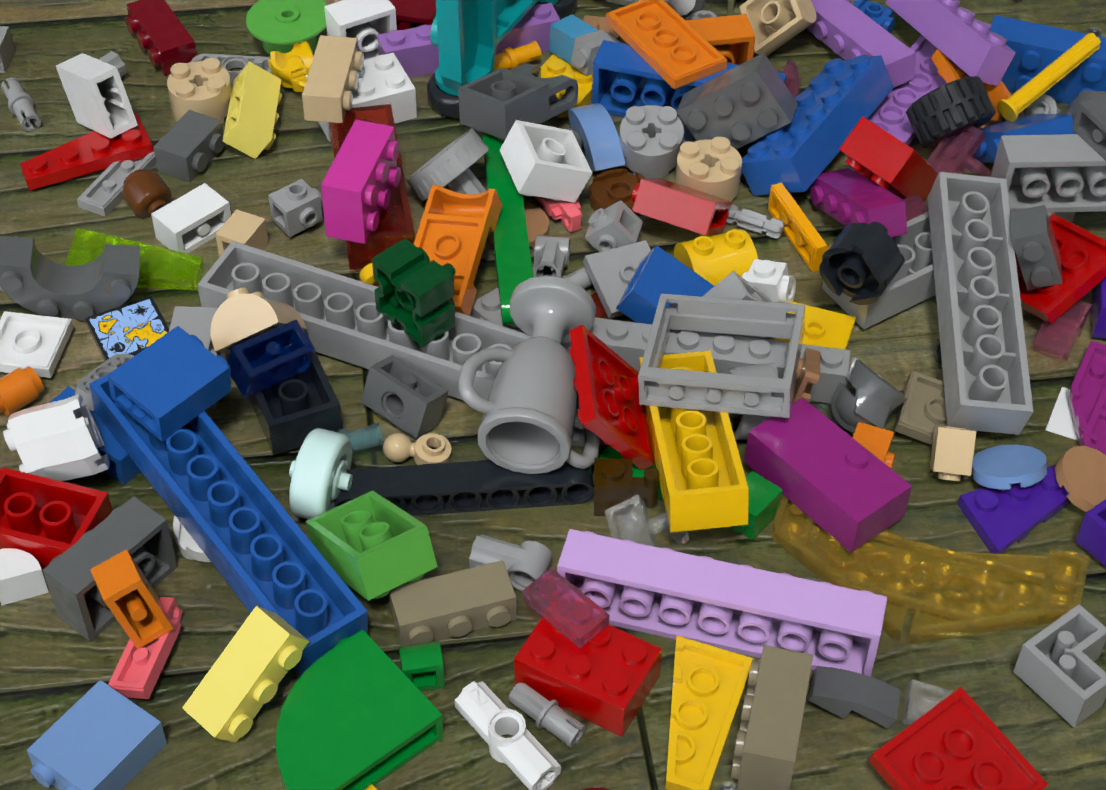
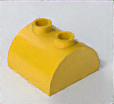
[673,229,758,286]

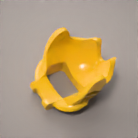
[268,40,314,92]

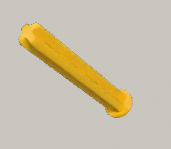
[997,33,1101,122]

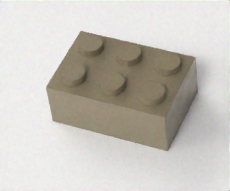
[730,645,813,790]

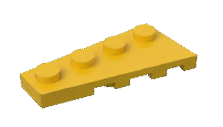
[665,635,754,790]

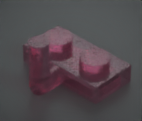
[926,125,992,177]

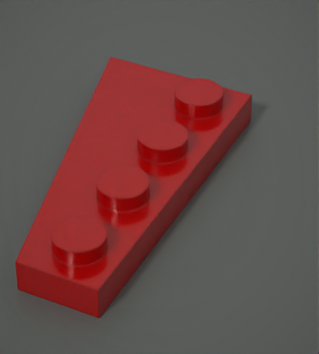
[20,112,154,191]

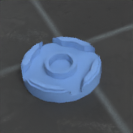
[971,444,1047,490]

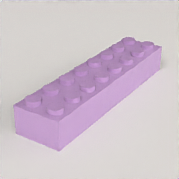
[557,529,887,677]

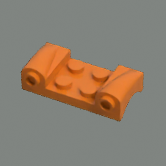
[414,184,502,316]

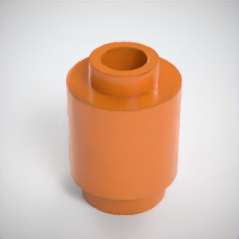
[0,366,44,416]

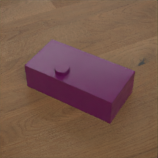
[744,397,912,553]

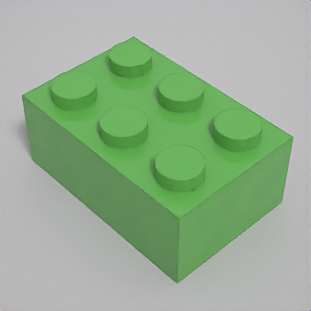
[305,490,438,601]

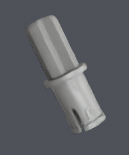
[508,683,586,748]

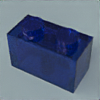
[227,320,315,398]

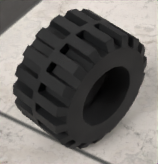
[906,76,996,148]

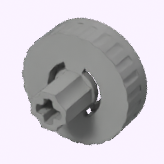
[406,128,489,201]

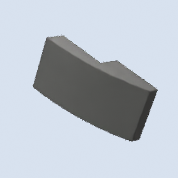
[808,666,901,728]

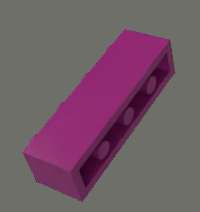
[810,168,907,237]

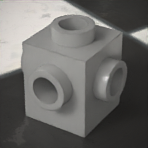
[268,179,323,237]
[585,200,643,252]

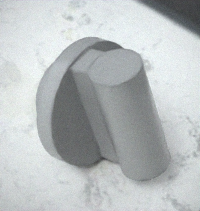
[1025,94,1061,116]

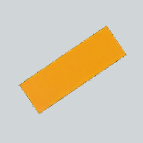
[768,182,827,273]

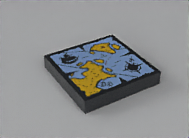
[85,296,169,361]

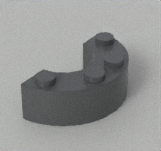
[0,236,141,321]

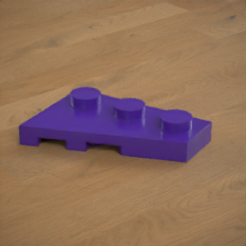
[957,465,1071,560]

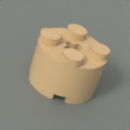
[167,58,232,124]
[675,137,742,201]

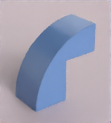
[568,103,626,171]

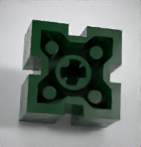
[372,238,456,347]

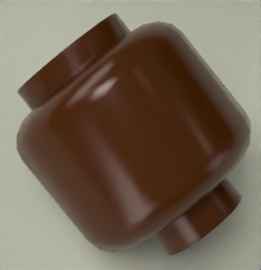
[122,169,172,218]

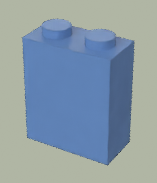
[27,680,167,790]

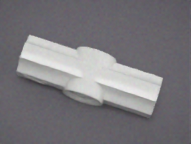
[454,681,561,790]

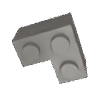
[1013,604,1106,727]

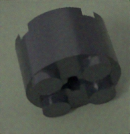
[819,222,905,305]

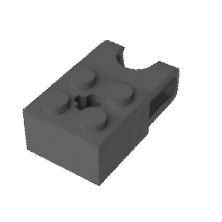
[458,63,578,141]

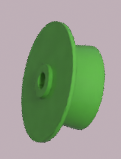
[246,0,327,55]

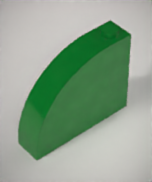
[276,629,444,790]

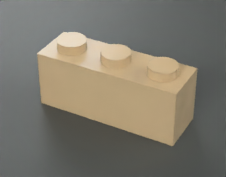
[302,35,364,123]

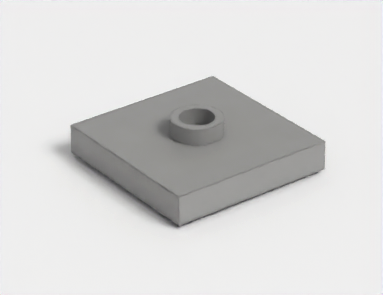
[583,240,651,319]

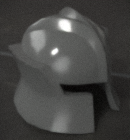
[831,356,907,433]

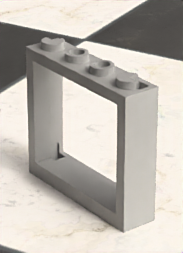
[638,294,805,418]

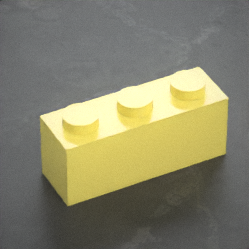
[222,61,282,159]
[182,606,309,743]

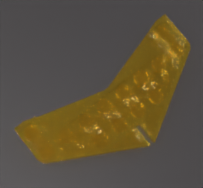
[772,494,1090,644]

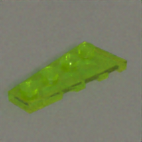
[64,228,204,291]

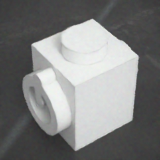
[742,259,796,304]

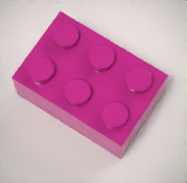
[321,120,401,244]

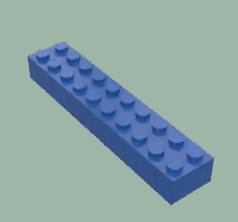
[89,373,368,677]

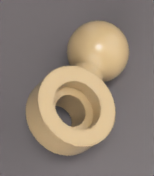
[383,433,452,465]

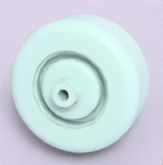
[289,428,353,520]

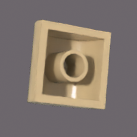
[739,0,817,56]
[210,287,307,356]

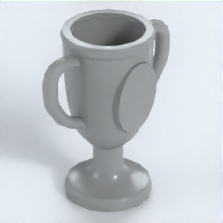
[458,276,600,474]

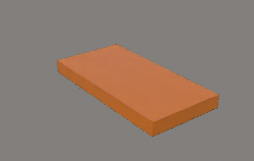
[606,0,727,89]

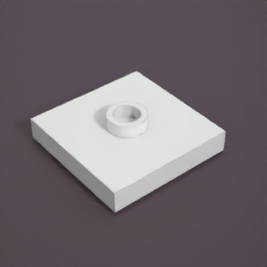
[0,311,74,378]

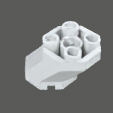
[3,393,110,481]

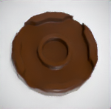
[588,169,646,216]

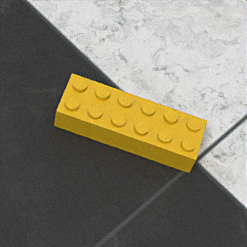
[639,350,749,533]

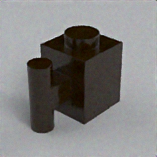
[594,458,659,517]

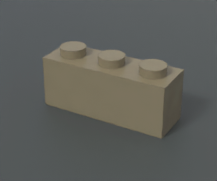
[389,560,517,646]

